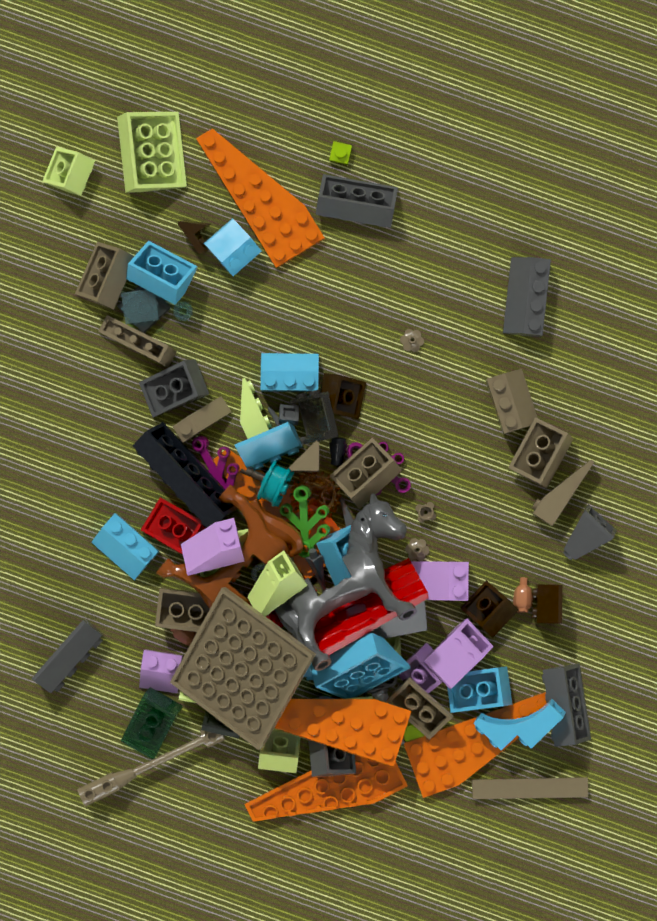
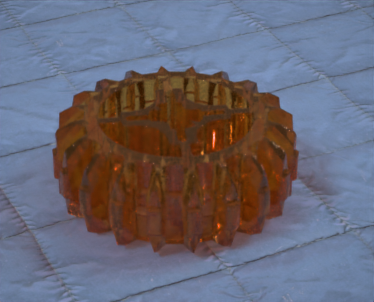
[289,471,341,521]

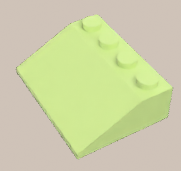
[117,112,187,193]

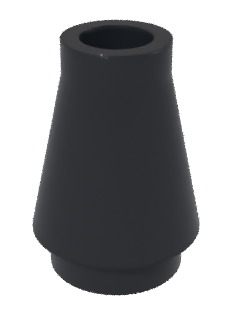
[329,437,348,466]

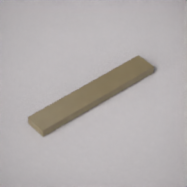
[472,777,588,799]

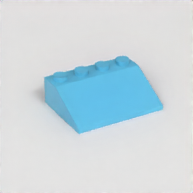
[310,633,410,699]

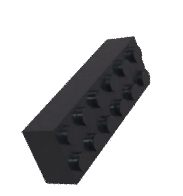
[132,422,238,528]

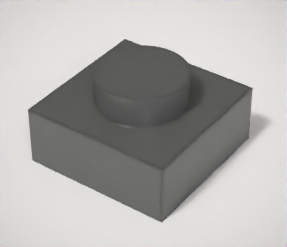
[279,404,299,426]

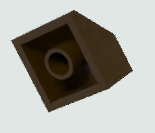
[316,373,366,420]
[461,580,518,638]
[532,584,563,624]

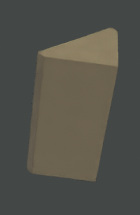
[289,440,319,473]

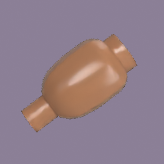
[513,577,533,613]
[170,629,197,646]

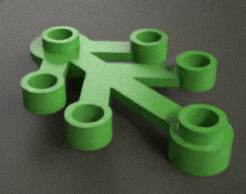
[280,485,330,558]

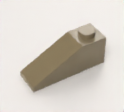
[172,396,232,444]

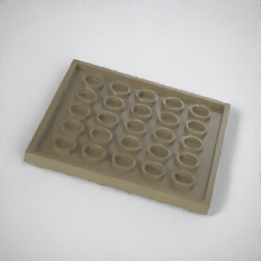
[170,587,316,750]

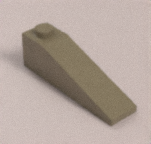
[98,315,177,368]
[532,460,594,526]

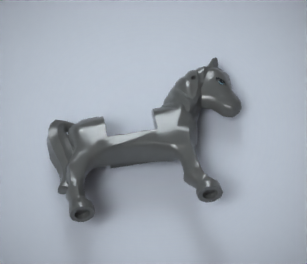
[274,493,417,671]

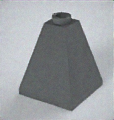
[563,504,617,560]

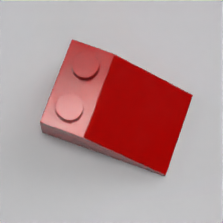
[141,497,206,555]

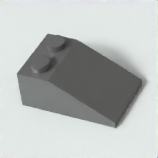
[139,359,209,418]

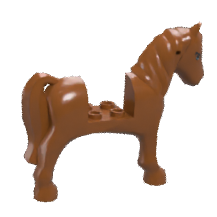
[156,484,304,609]

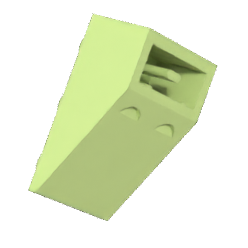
[240,378,272,439]
[248,551,307,616]

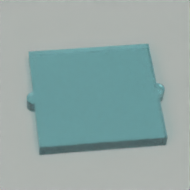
[121,289,159,324]

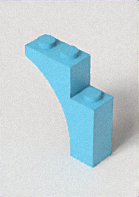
[473,699,566,750]

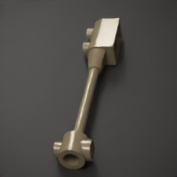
[77,730,225,807]

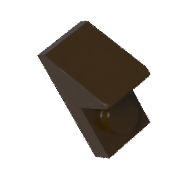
[177,220,211,254]

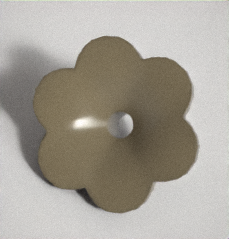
[400,329,424,352]
[405,538,430,561]

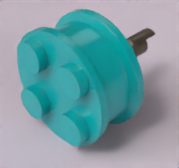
[240,461,295,507]

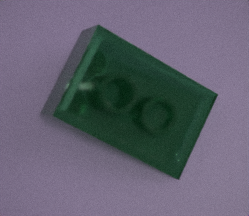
[121,687,183,759]

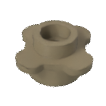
[415,502,436,523]

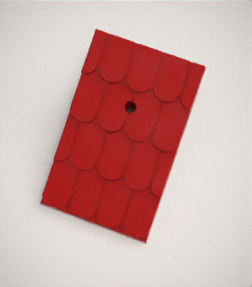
[315,558,428,655]

